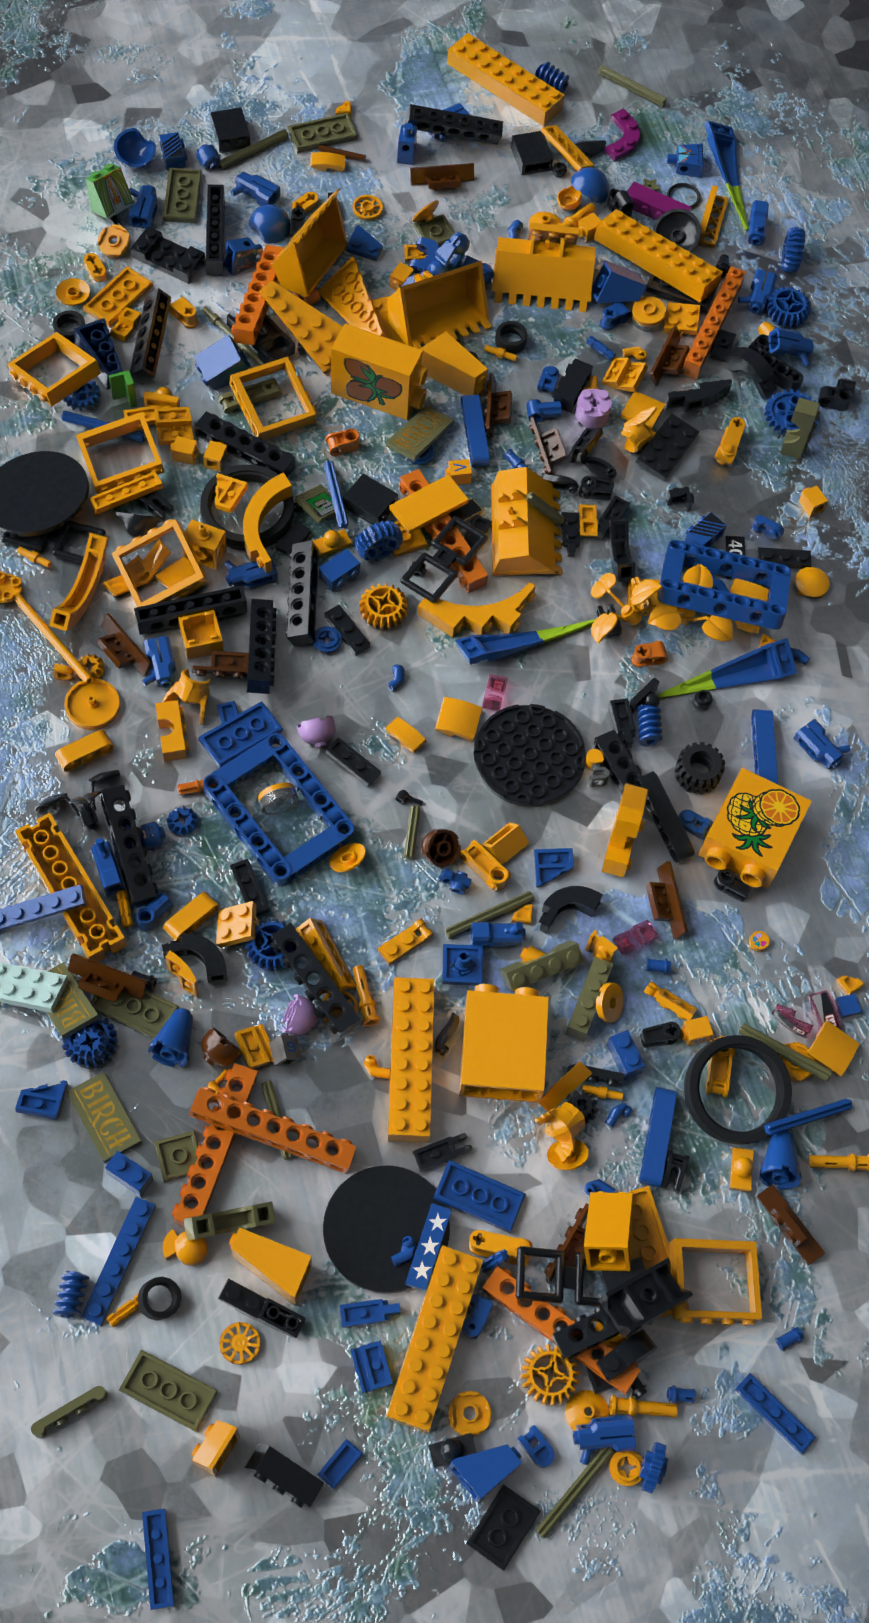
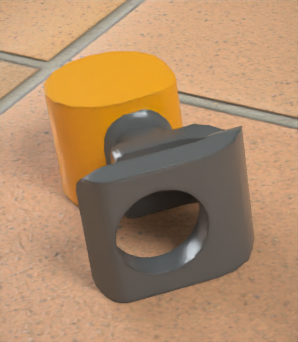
[585,749,610,787]

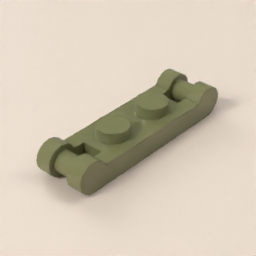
[218,378,282,414]
[31,1386,108,1439]

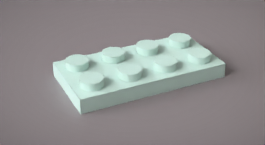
[0,962,69,1013]

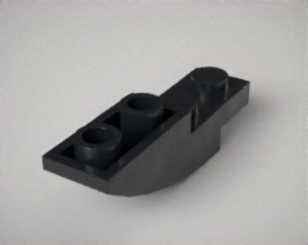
[665,379,732,412]
[217,1278,306,1338]

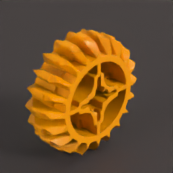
[359,583,408,630]
[520,1344,580,1406]

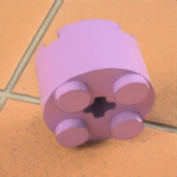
[575,389,612,428]

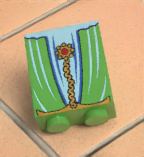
[85,163,134,219]

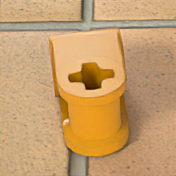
[169,297,198,329]

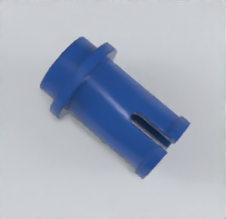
[646,958,671,975]
[775,1327,804,1351]
[667,1385,696,1404]

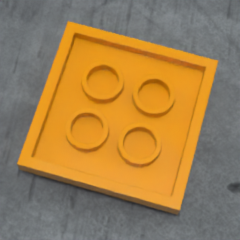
[527,222,580,245]

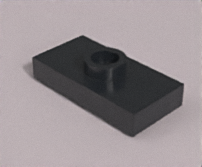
[710,329,736,362]

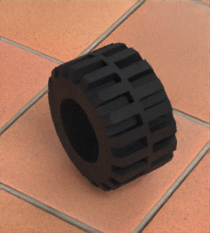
[675,742,725,794]

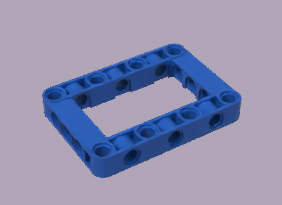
[657,540,791,630]
[204,733,354,886]

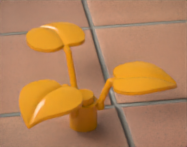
[648,564,733,642]
[591,573,663,644]

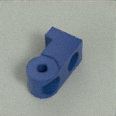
[462,1294,493,1339]

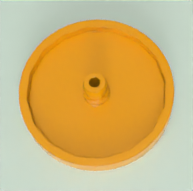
[64,678,120,730]

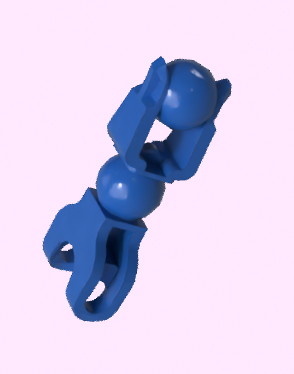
[402,232,470,286]
[409,237,494,285]

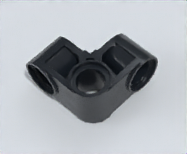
[607,188,634,217]
[818,378,856,411]

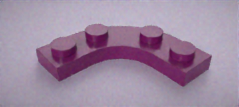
[605,108,640,162]

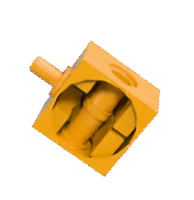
[182,519,227,571]

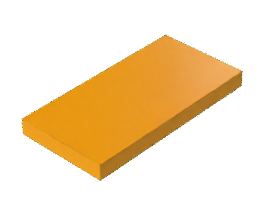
[83,266,153,327]
[389,474,469,534]

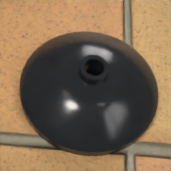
[653,209,701,253]

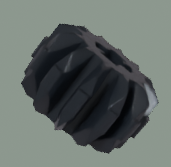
[566,1089,599,1125]

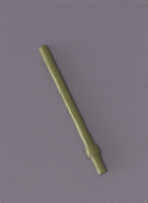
[201,306,264,366]

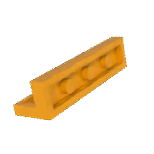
[541,125,594,171]
[698,185,729,248]
[89,471,163,515]
[296,918,356,992]

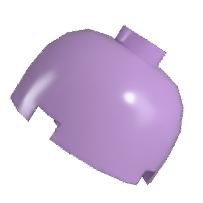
[297,716,335,748]
[282,994,318,1036]

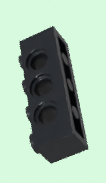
[592,729,642,796]
[552,1306,620,1362]

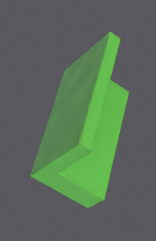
[109,370,137,407]

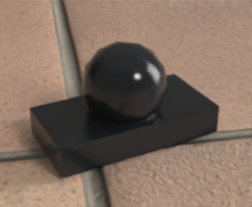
[630,678,660,713]
[428,1433,477,1468]

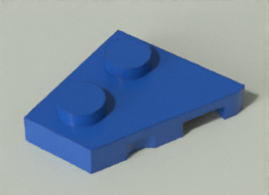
[346,225,382,261]
[533,848,574,887]
[15,1080,68,1120]

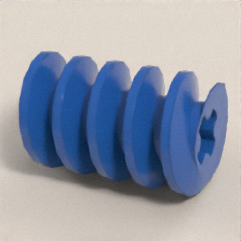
[535,62,569,93]
[638,705,663,747]
[52,1271,90,1320]

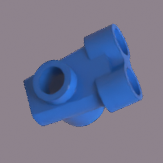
[439,868,472,894]

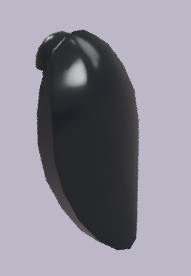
[575,140,606,156]
[580,457,617,480]
[541,473,579,494]
[434,1012,459,1056]

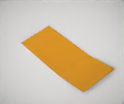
[538,1062,592,1111]

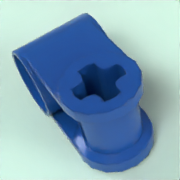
[600,302,632,330]

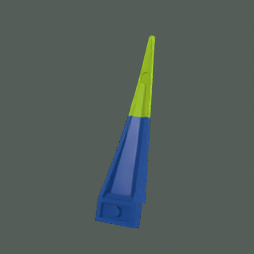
[704,120,749,231]
[456,619,596,665]
[657,638,798,698]

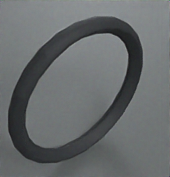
[667,183,701,209]

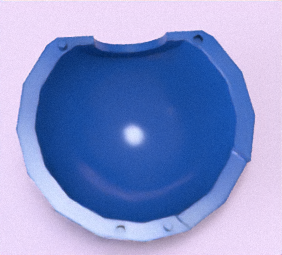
[114,128,156,169]
[571,167,610,203]
[248,204,290,244]

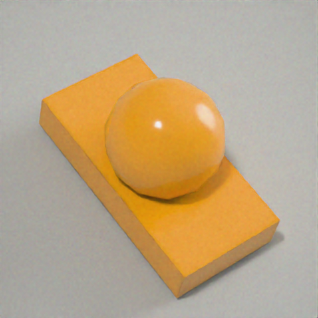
[144,387,180,408]
[313,529,352,558]
[729,1147,754,1192]

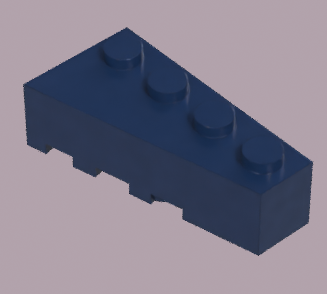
[74,318,123,390]

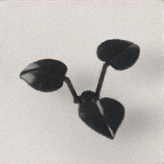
[35,770,120,826]

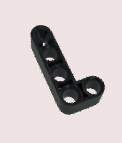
[748,334,804,393]

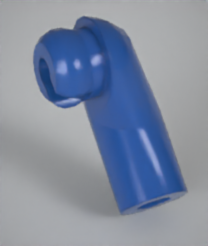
[791,648,810,665]
[387,664,405,691]
[605,1103,632,1127]

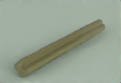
[598,65,667,107]
[219,129,288,170]
[445,891,534,939]
[739,1023,832,1081]
[536,1447,614,1538]

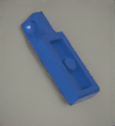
[340,1299,401,1328]

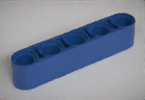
[461,395,490,468]
[751,709,778,784]
[639,1087,677,1188]

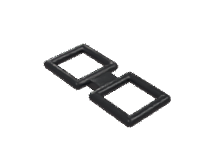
[400,516,488,603]
[0,520,106,563]
[515,1246,601,1307]

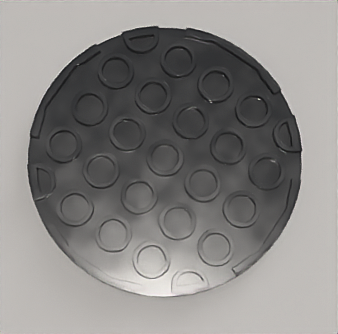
[0,451,89,536]
[473,704,586,807]
[323,1165,450,1294]

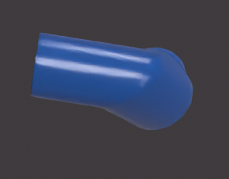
[508,220,523,239]
[584,1179,616,1195]
[391,1236,416,1267]

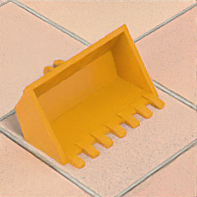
[388,260,492,349]

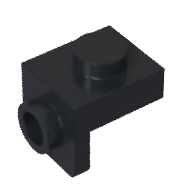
[666,487,694,511]

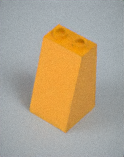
[420,331,488,396]
[584,1191,634,1271]
[229,1228,312,1306]

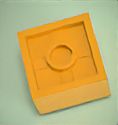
[178,610,224,660]

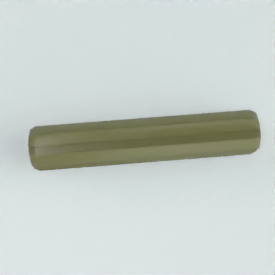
[526,492,565,526]
[404,805,421,860]

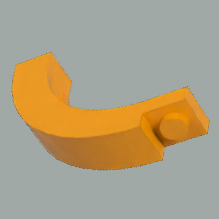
[243,472,292,573]
[49,533,109,631]

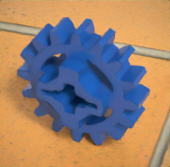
[63,380,101,411]
[639,1442,669,1494]

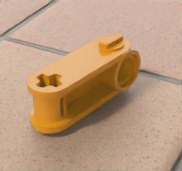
[714,417,745,465]
[459,840,511,891]
[706,1036,736,1098]
[469,1230,533,1266]

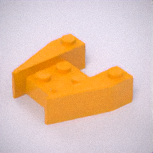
[601,783,648,878]

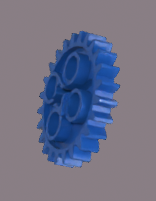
[764,389,821,435]

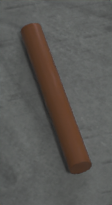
[318,145,366,162]

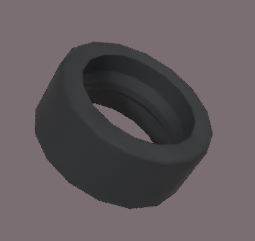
[53,310,85,344]
[495,321,528,354]
[137,1276,182,1321]

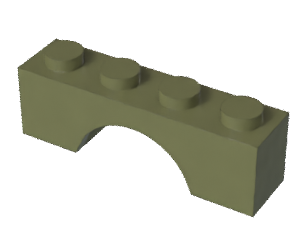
[780,397,821,459]
[499,940,584,992]
[565,957,613,1042]
[184,1201,276,1241]

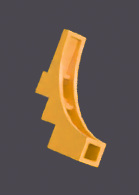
[417,582,536,638]

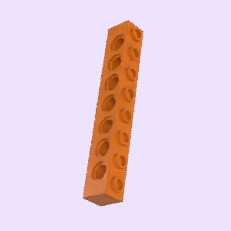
[231,245,285,345]
[681,266,746,379]
[399,469,488,593]
[172,1063,258,1227]
[188,1087,357,1174]
[482,1266,641,1395]

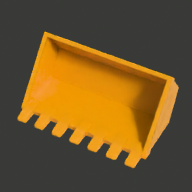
[272,188,348,297]
[492,235,595,312]
[491,467,563,576]

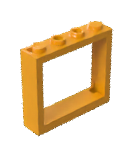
[7,332,101,407]
[229,356,317,440]
[76,412,165,494]
[111,519,208,607]
[669,1238,762,1326]

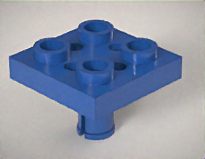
[442,944,483,985]

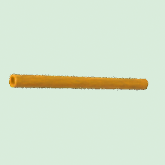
[14,594,93,684]

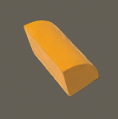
[481,822,529,865]

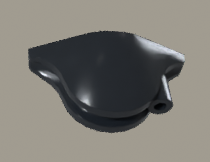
[116,512,164,538]

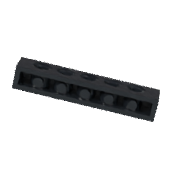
[405,104,503,145]
[206,184,225,275]
[130,288,171,385]
[194,411,295,478]
[286,540,319,646]
[134,585,248,635]
[247,599,277,694]
[99,785,158,906]
[270,923,360,1038]

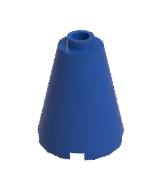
[148,1008,193,1067]
[759,1130,802,1189]

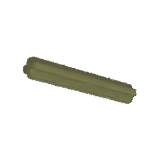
[261,1080,294,1160]

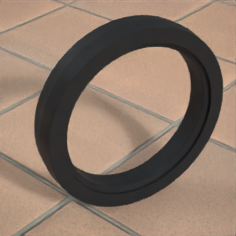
[200,464,295,551]
[684,1035,792,1145]

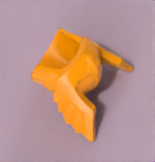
[621,407,657,453]
[162,669,210,725]
[535,1102,585,1164]

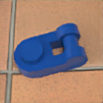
[537,366,559,393]
[752,515,784,540]
[678,809,713,839]
[517,1425,555,1468]

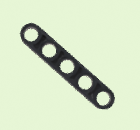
[635,771,695,863]

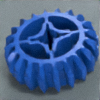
[781,227,805,273]
[766,286,811,328]
[355,521,403,562]
[245,918,296,971]
[61,1014,118,1068]

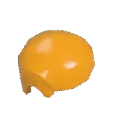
[557,186,582,211]
[174,1231,208,1266]

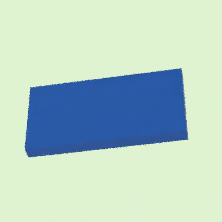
[198,701,283,768]
[433,1160,526,1233]

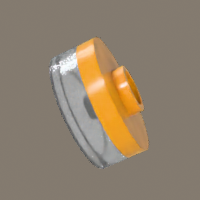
[632,296,666,332]
[258,782,299,815]

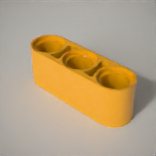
[55,730,114,772]
[163,891,220,942]

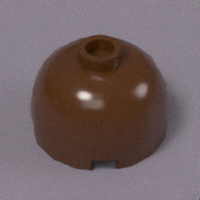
[421,828,461,868]
[201,1027,242,1066]

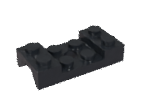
[130,226,206,284]
[226,314,296,364]
[598,1258,693,1339]

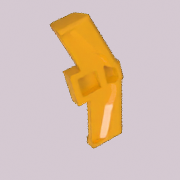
[103,538,171,597]

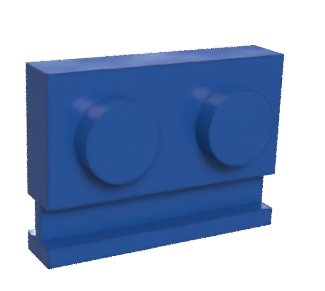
[350,1340,393,1394]

